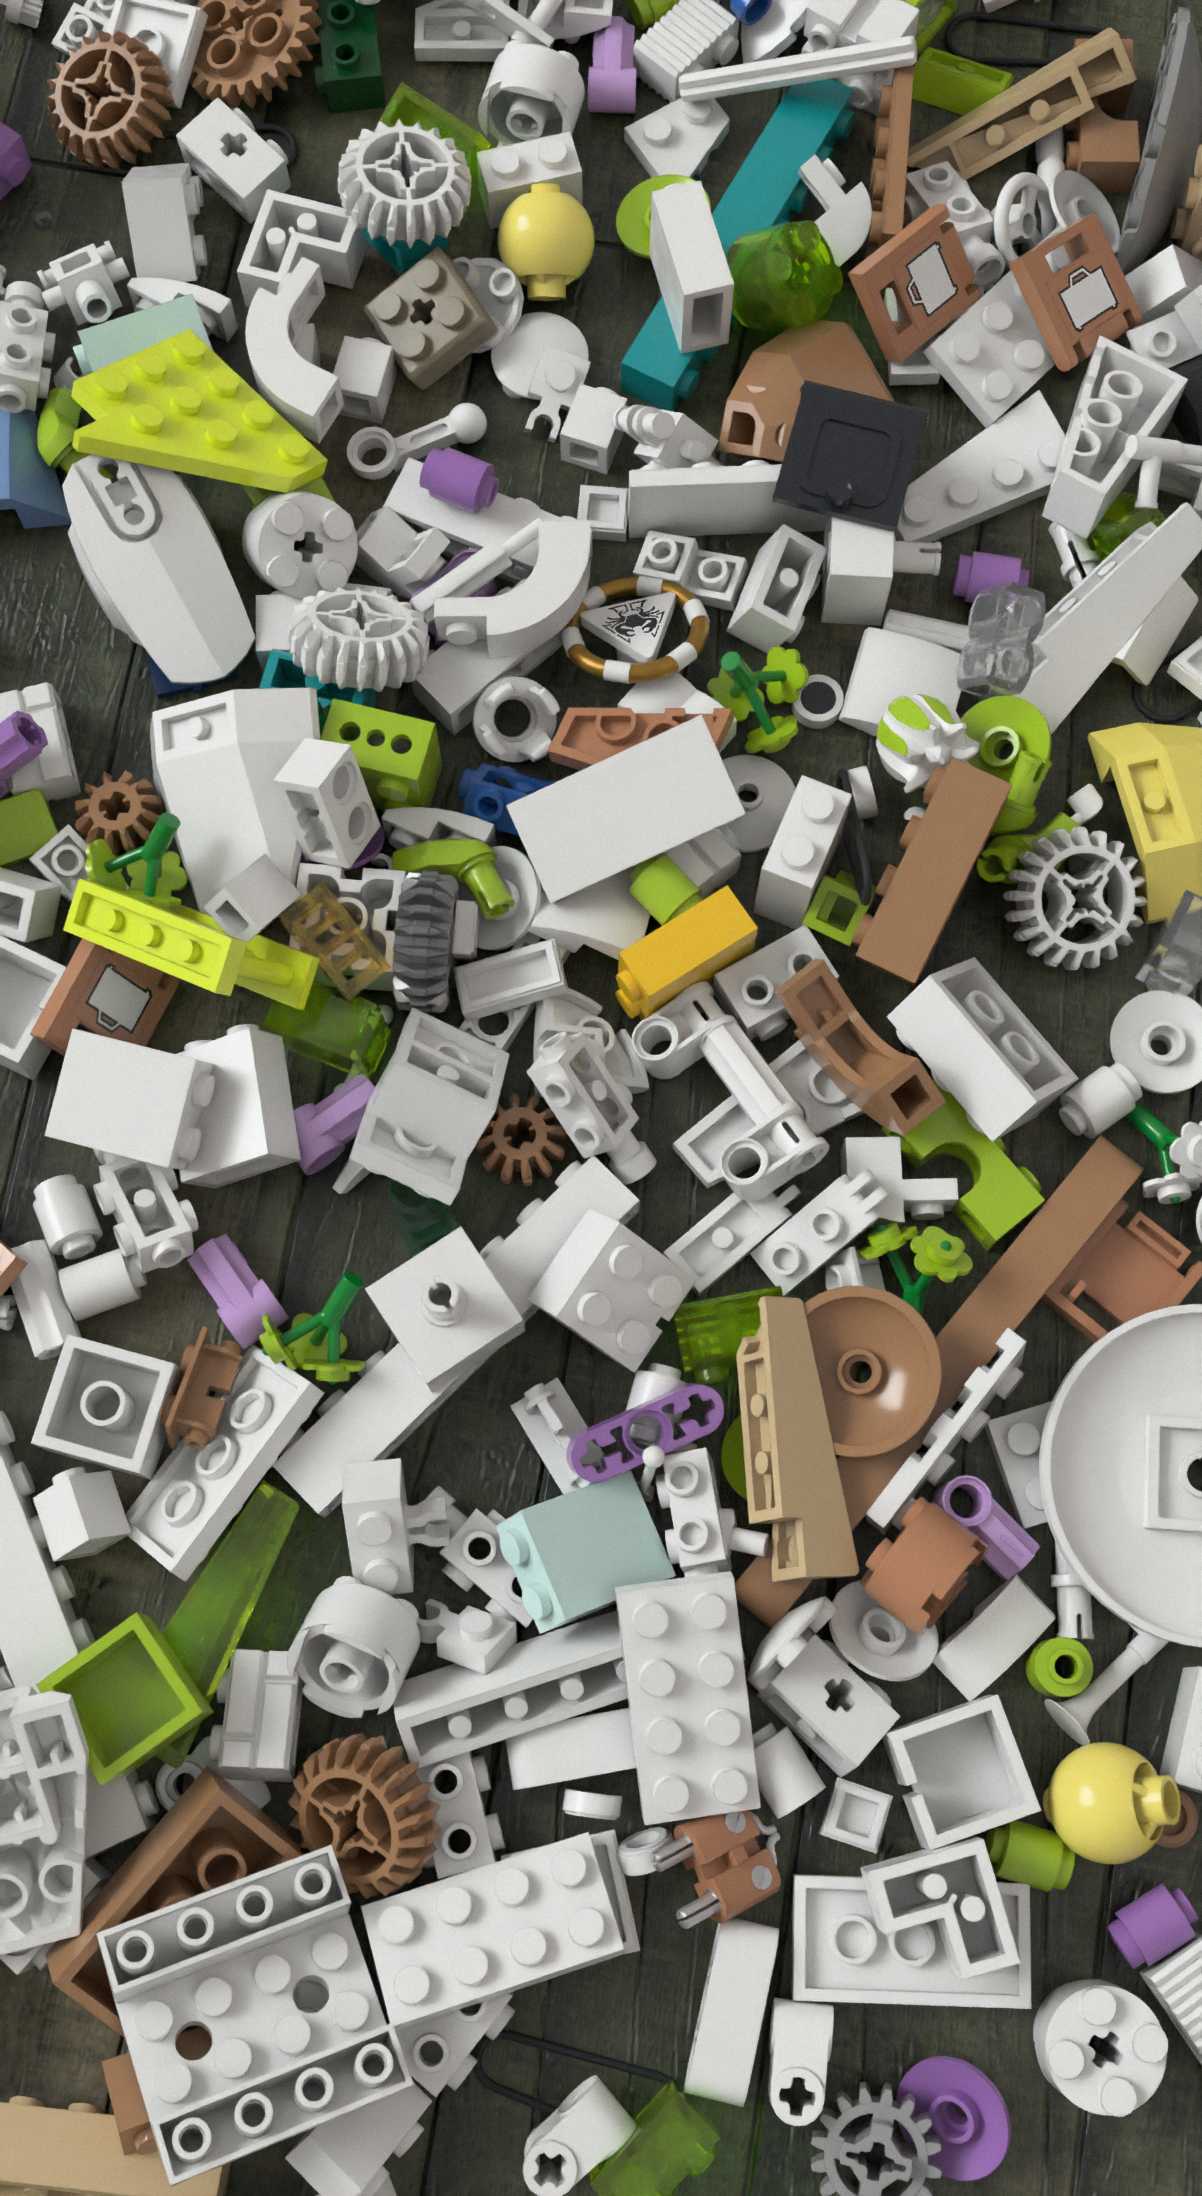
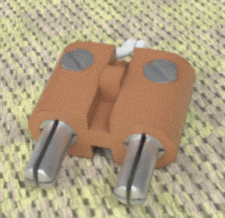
[651,1810,781,1929]

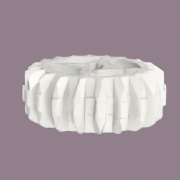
[338,118,472,249]
[287,587,430,692]
[1003,827,1149,970]

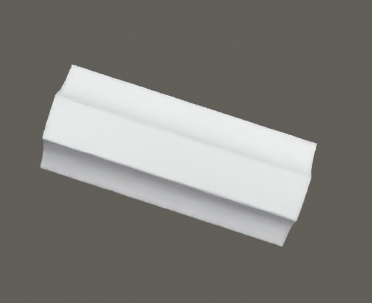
[11,1239,82,1360]

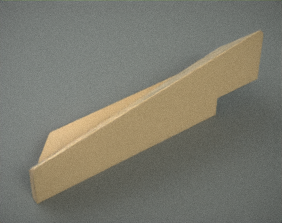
[907,27,1137,180]
[736,1296,859,1582]

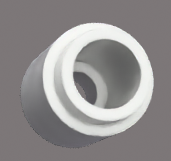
[1059,1063,1142,1139]
[33,1174,103,1259]
[626,1363,688,1446]

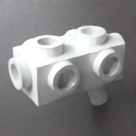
[656,1443,769,1577]

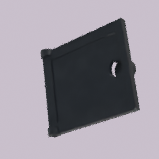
[772,380,930,532]

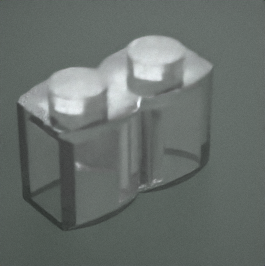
[956,582,1046,699]

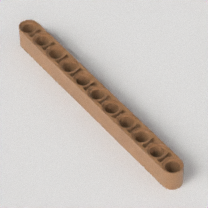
[735,1135,1144,1630]

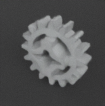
[811,2082,942,2196]

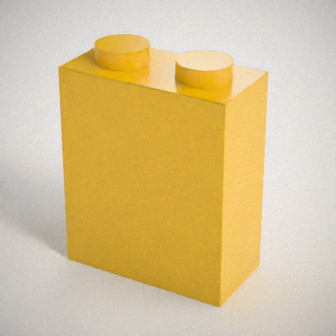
[615,885,758,1020]

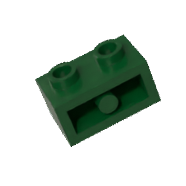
[312,0,386,114]

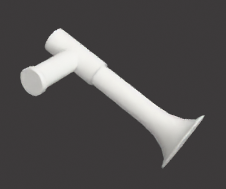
[1125,434,1202,509]
[1044,1623,1169,1746]

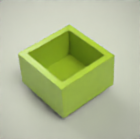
[36,1612,213,1786]

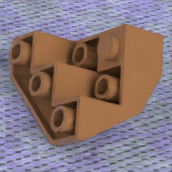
[717,318,895,464]

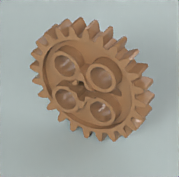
[188,0,322,110]

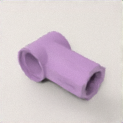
[588,16,637,114]
[294,1073,375,1175]
[187,1234,290,1350]
[931,1475,1041,1582]

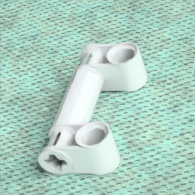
[632,982,829,1201]

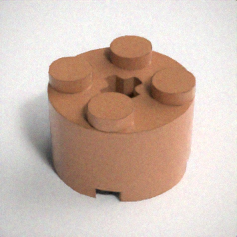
[860,1497,990,1637]

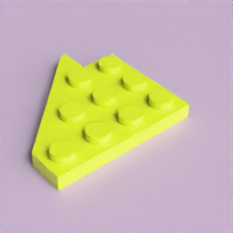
[71,329,328,493]

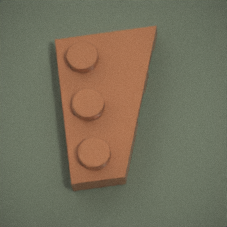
[548,707,734,770]

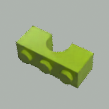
[881,1079,1045,1251]

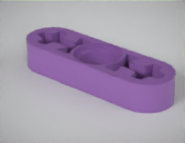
[566,1383,724,1482]

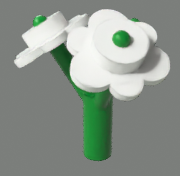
[1128,1105,1202,1204]

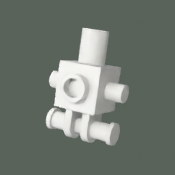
[37,240,130,326]
[613,404,725,468]

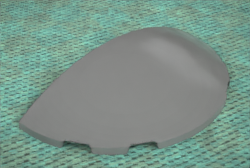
[1115,6,1202,276]

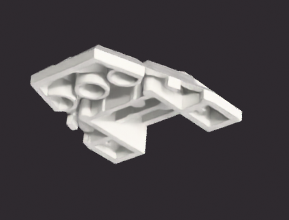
[0,1685,89,1955]

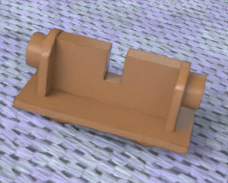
[160,1327,244,1450]

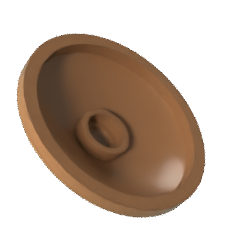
[804,1286,943,1457]

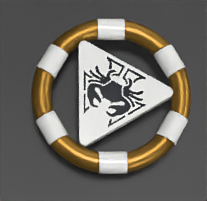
[560,576,710,684]

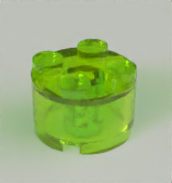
[726,220,843,332]

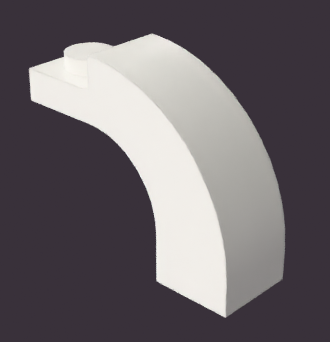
[245,257,344,444]
[434,520,591,659]

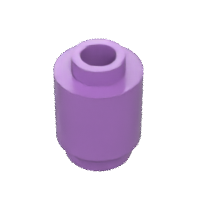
[420,447,499,514]
[952,551,1029,609]
[1106,1883,1199,1969]

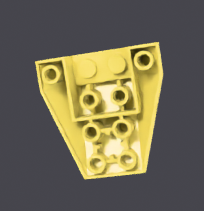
[1087,722,1202,924]

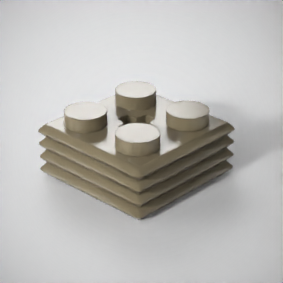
[364,247,497,390]

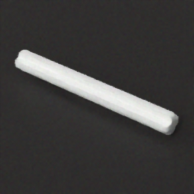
[679,36,917,103]

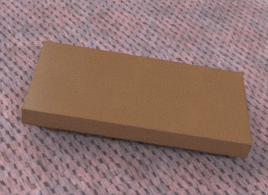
[864,66,914,294]

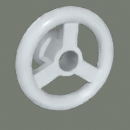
[991,172,1056,270]

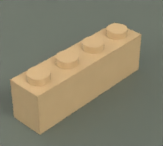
[0,2096,231,2196]

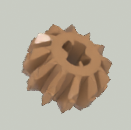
[75,770,164,857]
[475,1094,566,1186]

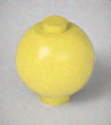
[498,183,595,301]
[1043,1742,1181,1865]

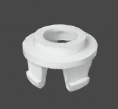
[473,676,560,762]

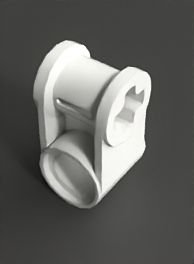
[768,1998,834,2126]
[523,2075,636,2196]

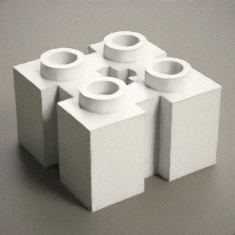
[801,0,920,117]
[289,863,407,991]

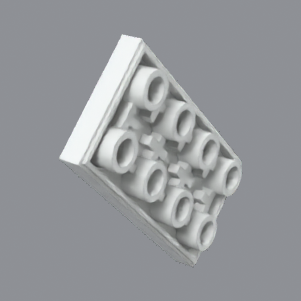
[628,460,827,538]
[506,715,746,904]

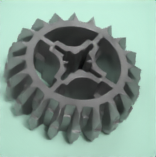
[392,870,460,1015]

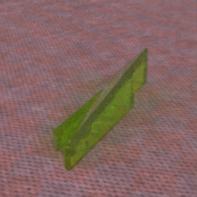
[155,1480,300,1768]

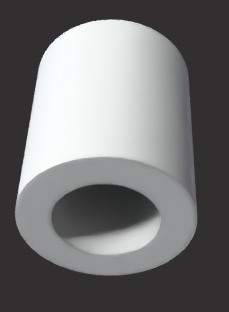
[58,1248,148,1321]
[752,1722,826,1819]

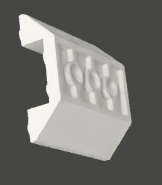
[96,1845,414,2187]

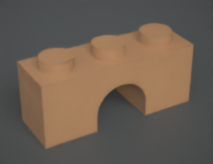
[1063,39,1140,193]

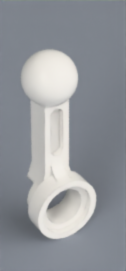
[347,403,487,480]

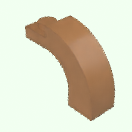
[774,958,946,1136]

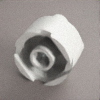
[478,40,585,148]
[242,489,358,599]
[287,1576,420,1718]
[1033,1979,1168,2117]

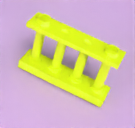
[63,878,320,1010]

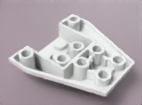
[150,687,320,915]

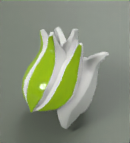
[876,694,980,793]

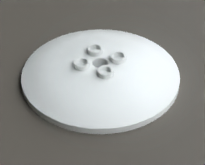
[1039,1304,1202,1648]

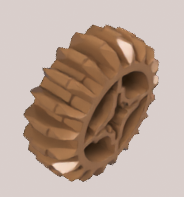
[45,30,175,170]
[288,1732,442,1899]

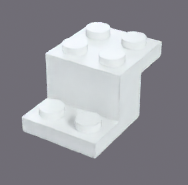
[349,1007,510,1206]

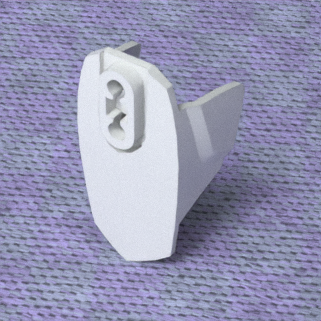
[62,454,255,685]

